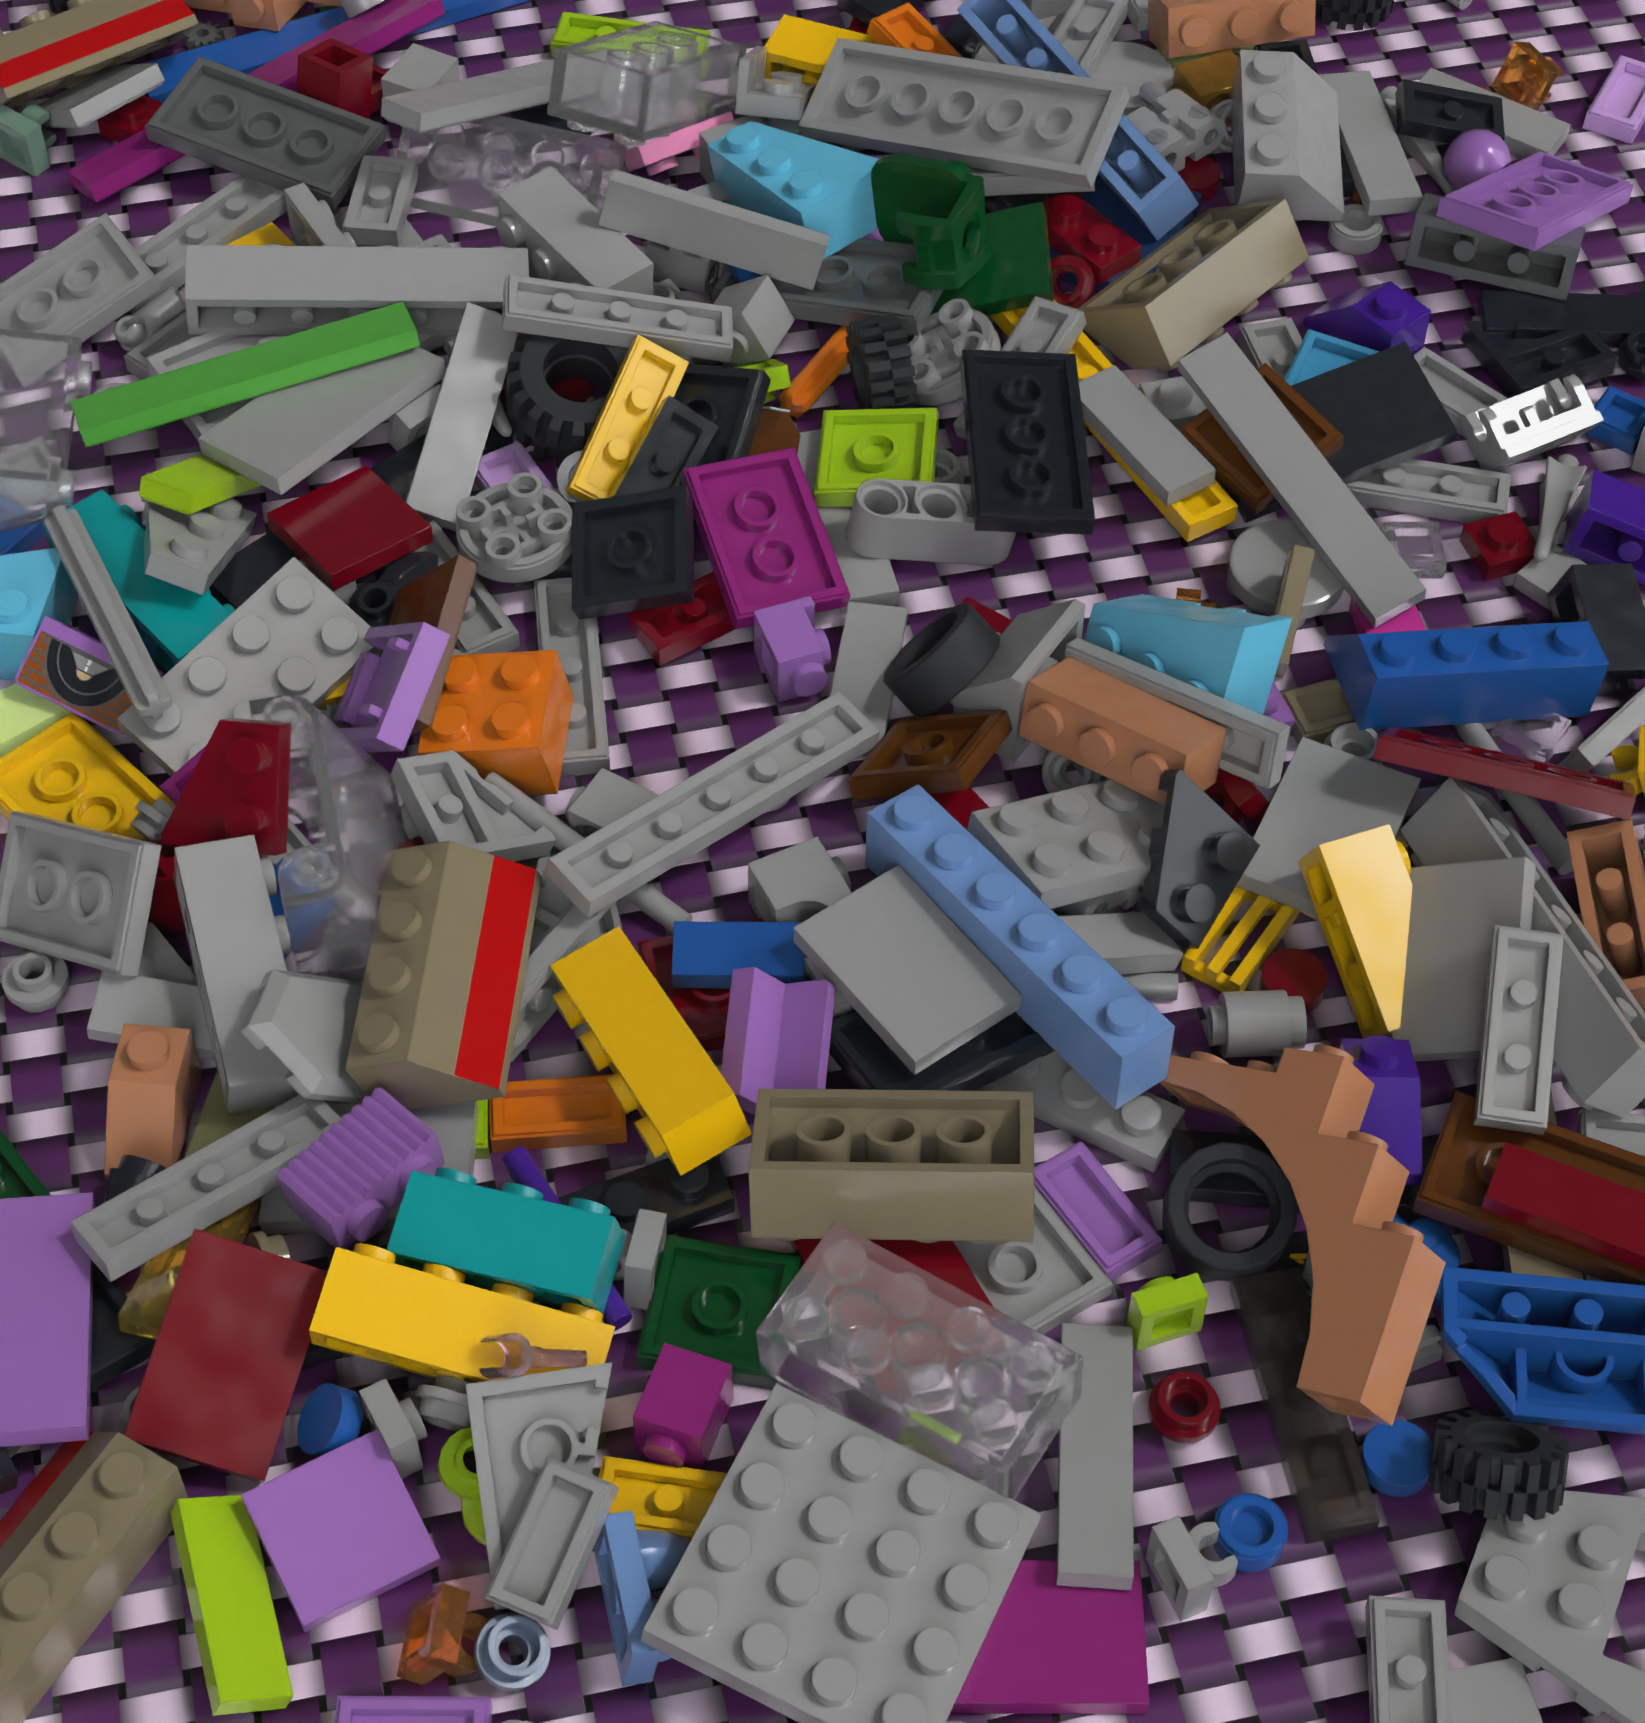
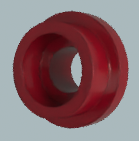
[1051,255,1095,309]
[1148,1371,1221,1443]

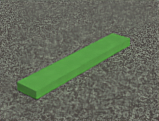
[71,301,421,447]

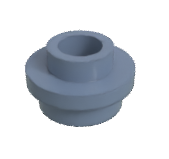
[474,1612,551,1691]

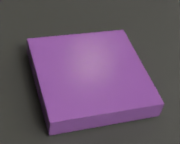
[241,1429,441,1633]

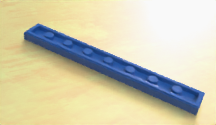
[144,0,532,103]

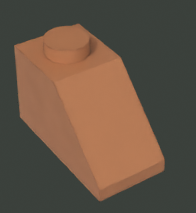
[104,1023,203,1181]

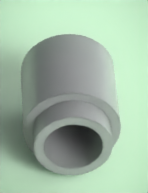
[1206,990,1307,1058]

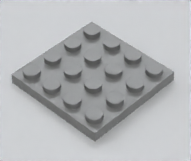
[640,1383,1042,1723]

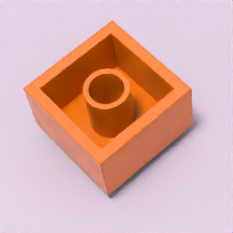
[417,650,574,795]

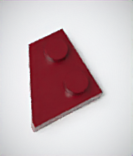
[161,718,291,856]

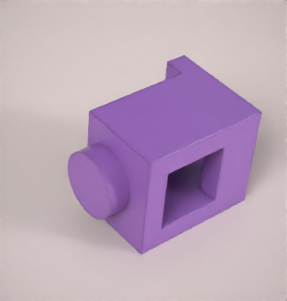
[754,596,831,703]

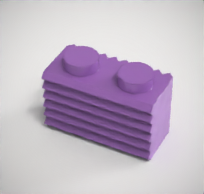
[276,1087,445,1250]

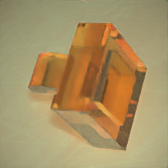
[1492,42,1564,111]
[396,1583,489,1685]

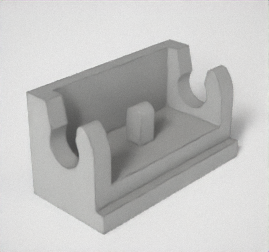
[1458,374,1604,472]

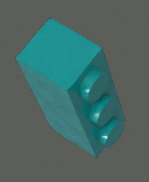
[386,1167,626,1314]

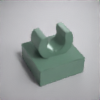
[0,104,57,177]

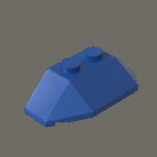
[1441,1267,1645,1435]

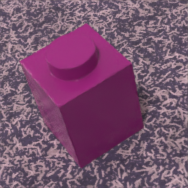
[633,1343,733,1470]

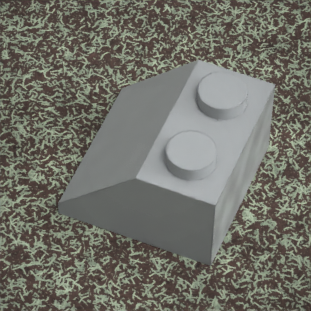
[949,599,1086,763]

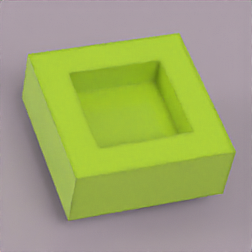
[1126,1273,1209,1351]

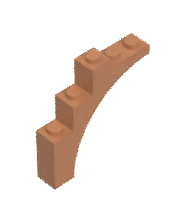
[1160,1044,1446,1426]

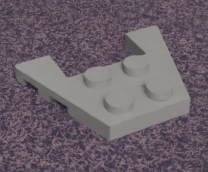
[1454,1490,1645,1723]

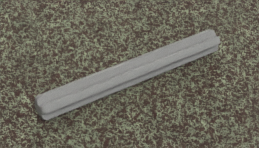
[44,505,172,720]

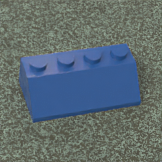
[1323,621,1609,731]

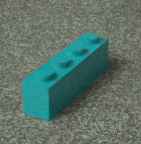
[42,489,235,673]

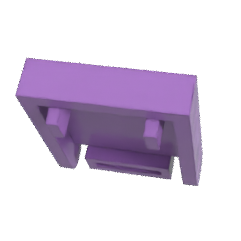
[322,622,451,753]

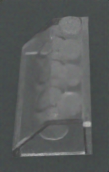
[397,115,627,227]

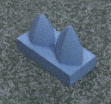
[594,1511,691,1686]

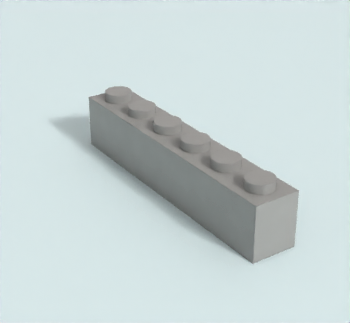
[185,243,529,337]
[1400,777,1645,1118]

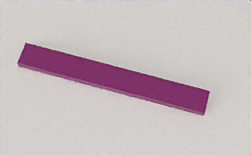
[66,0,446,203]

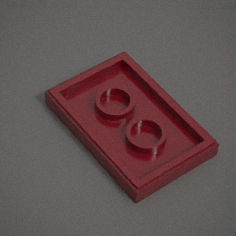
[123,1229,328,1483]

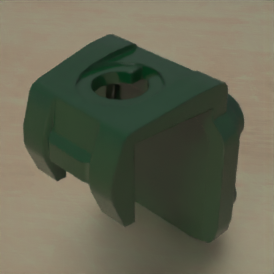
[871,153,991,290]

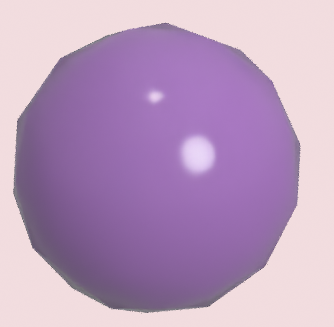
[1443,129,1511,190]

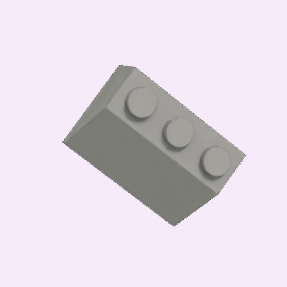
[1231,50,1344,222]

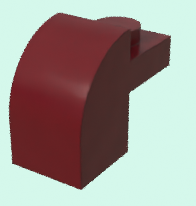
[297,38,388,119]

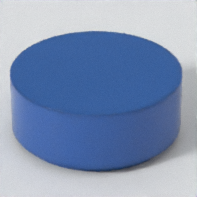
[297,1383,363,1457]
[1359,1420,1433,1497]
[1213,1493,1288,1572]

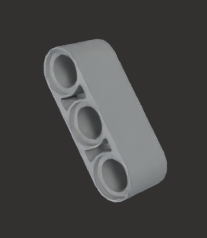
[845,479,1016,565]

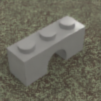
[748,837,855,1020]

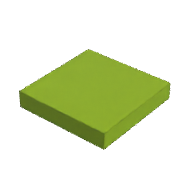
[814,408,939,507]

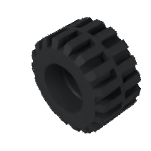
[504,333,629,468]

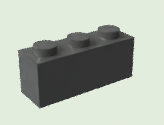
[1404,193,1586,301]

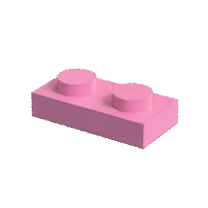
[621,111,734,176]

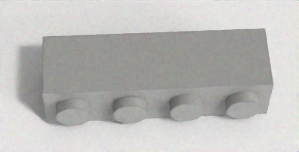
[173,835,299,1114]

